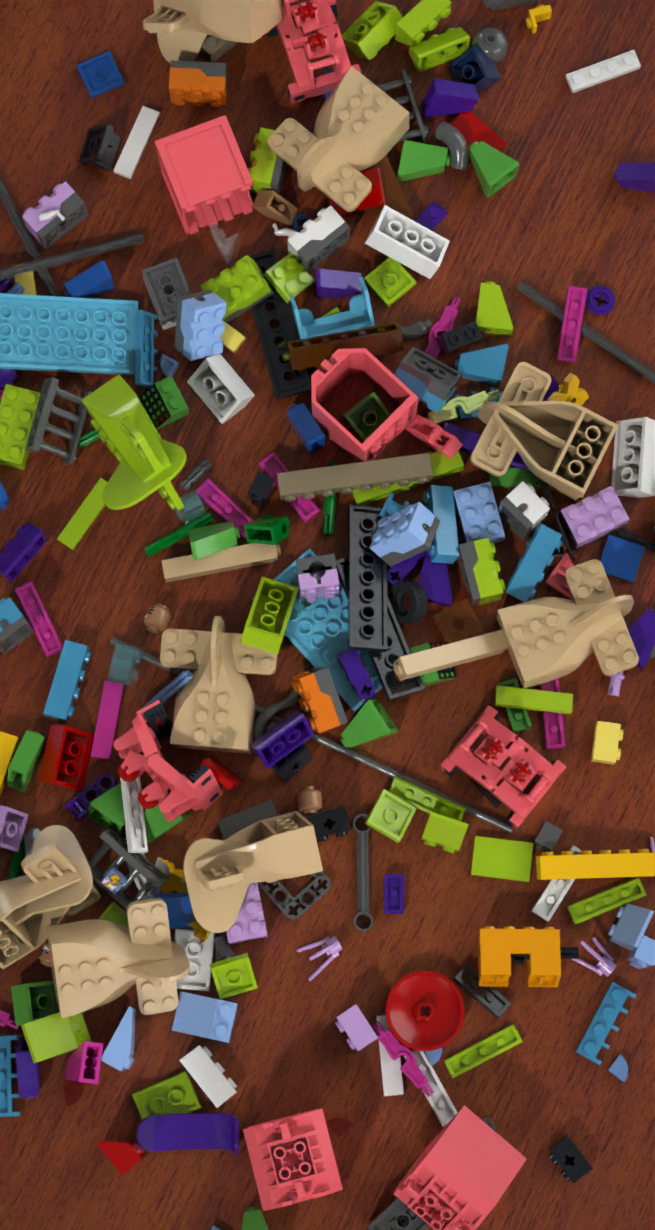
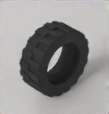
[388,581,428,624]

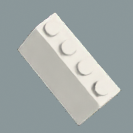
[365,205,450,279]
[611,417,655,498]

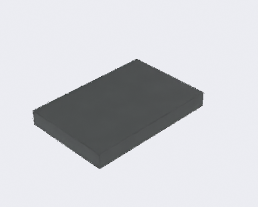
[217,800,278,840]

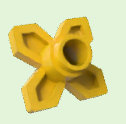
[547,373,589,405]

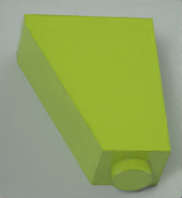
[476,281,513,336]

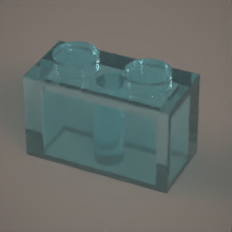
[174,490,206,525]
[107,642,143,686]

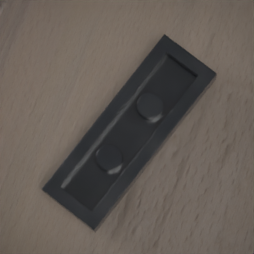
[453,964,511,1020]

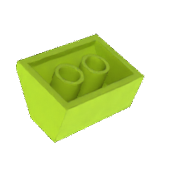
[395,0,452,46]
[341,1,403,60]
[409,27,470,73]

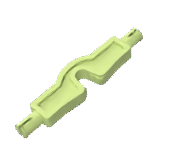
[426,389,500,425]

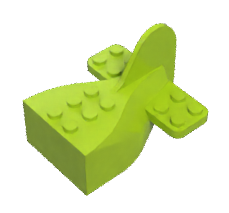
[81,374,187,511]

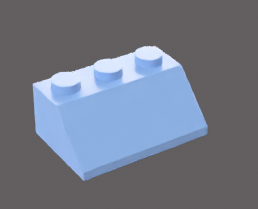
[627,935,655,969]

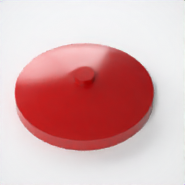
[385,971,465,1051]

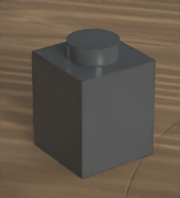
[533,821,563,852]

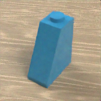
[454,344,509,386]

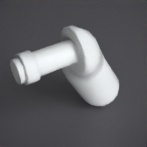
[38,209,65,221]
[272,223,295,236]

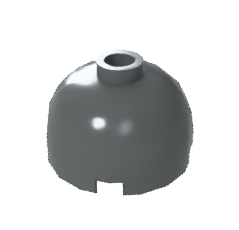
[471,27,508,65]

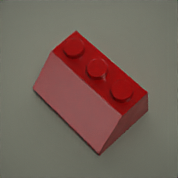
[38,725,94,791]
[97,1139,146,1175]

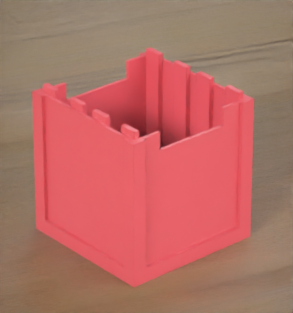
[155,115,254,235]

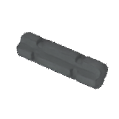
[179,459,211,490]

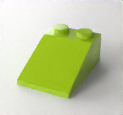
[421,812,469,854]
[21,1012,92,1063]

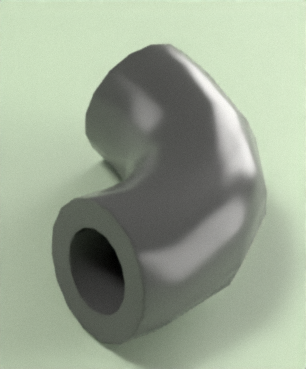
[435,122,469,170]

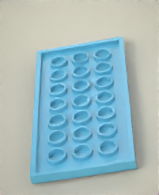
[0,293,138,375]
[252,548,396,712]

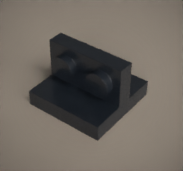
[78,124,121,172]

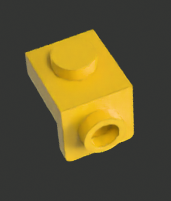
[526,5,552,34]

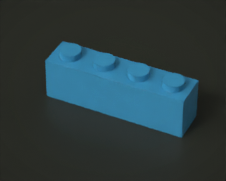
[423,485,459,564]
[505,522,563,602]
[43,640,91,722]

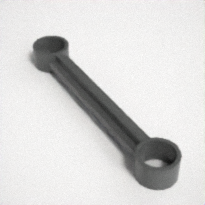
[353,813,373,932]

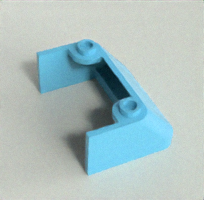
[289,277,375,339]

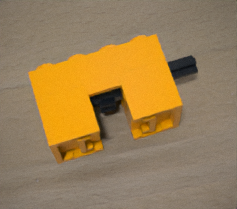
[478,926,579,987]

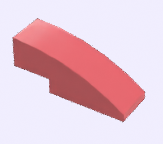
[405,414,463,459]

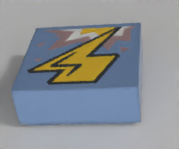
[101,867,128,895]

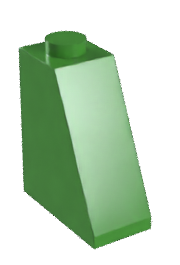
[397,140,451,182]
[188,521,240,560]
[7,730,45,793]

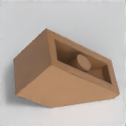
[252,190,298,225]

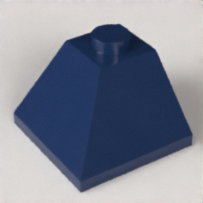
[448,46,502,93]

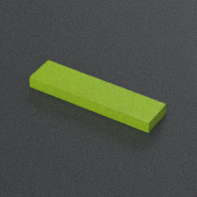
[57,478,108,550]
[495,685,573,714]
[389,776,466,821]
[566,877,646,925]
[444,1024,523,1079]

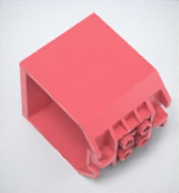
[311,348,419,463]
[392,1105,527,1230]
[243,1107,343,1211]

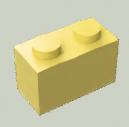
[591,721,623,765]

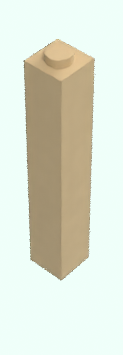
[161,543,281,583]
[394,630,508,681]

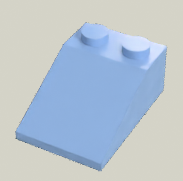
[608,904,654,950]
[172,991,238,1043]
[101,1006,136,1071]

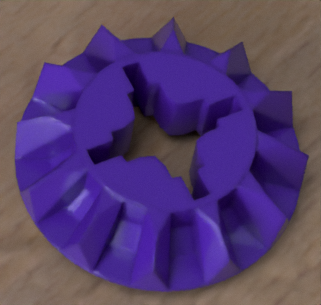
[585,286,615,316]

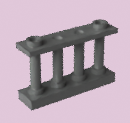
[369,69,429,154]
[25,377,92,466]
[86,827,169,912]

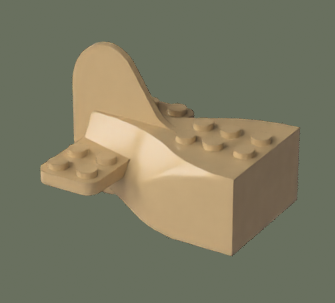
[142,0,283,63]
[268,67,409,212]
[470,362,619,500]
[497,559,639,689]
[160,616,277,754]
[183,811,323,933]
[0,825,101,969]
[46,898,190,1018]

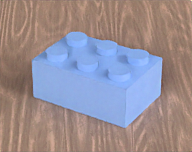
[453,482,505,543]

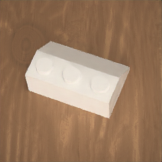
[187,354,255,424]
[179,1045,238,1108]

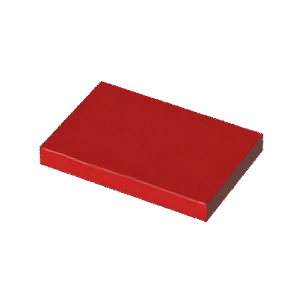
[450,111,507,162]
[328,167,386,216]
[200,757,244,790]

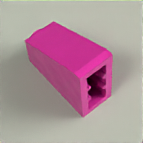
[65,1041,103,1084]

